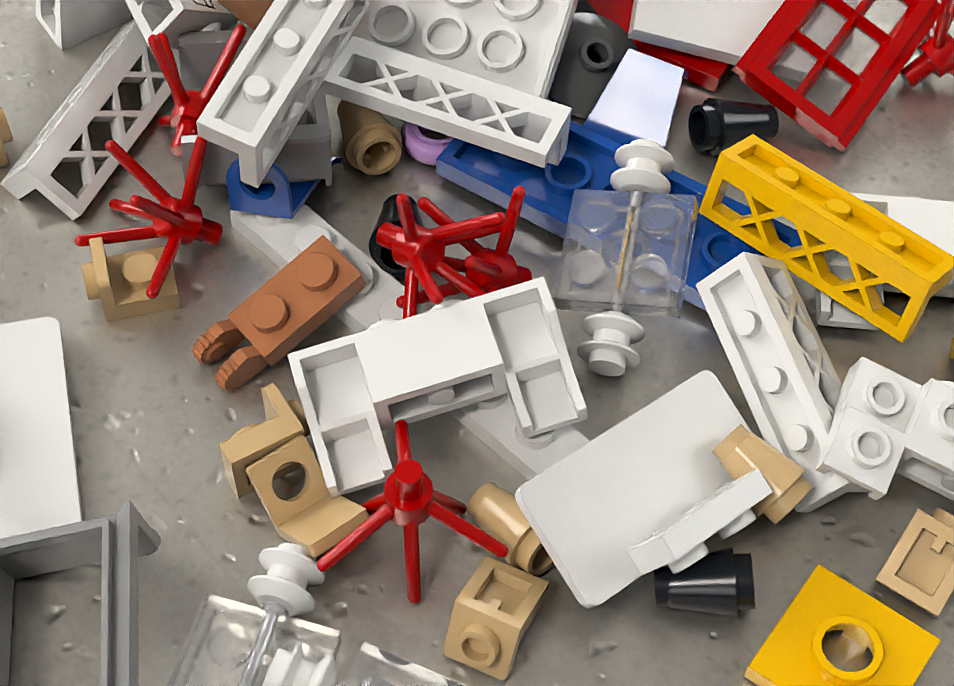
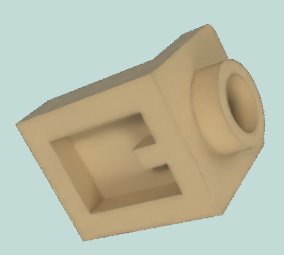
[81,237,181,322]
[219,383,311,498]
[875,507,954,618]
[443,556,549,680]

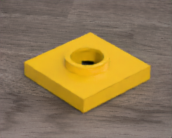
[744,564,941,686]

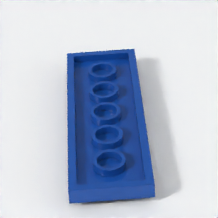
[436,120,802,311]

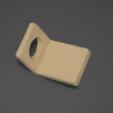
[245,435,370,557]

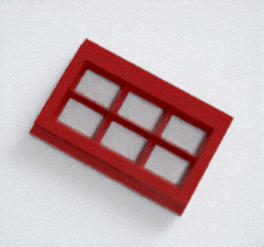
[732,0,941,152]

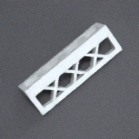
[196,0,369,188]
[0,19,181,220]
[322,36,572,168]
[695,252,870,513]

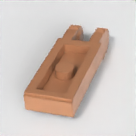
[191,235,367,392]

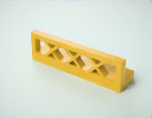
[698,134,954,343]

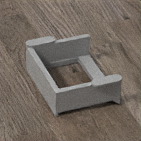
[178,30,332,190]
[0,500,161,686]

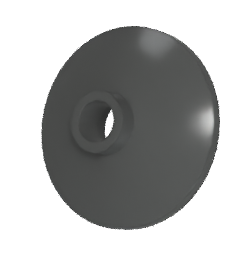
[548,13,638,119]

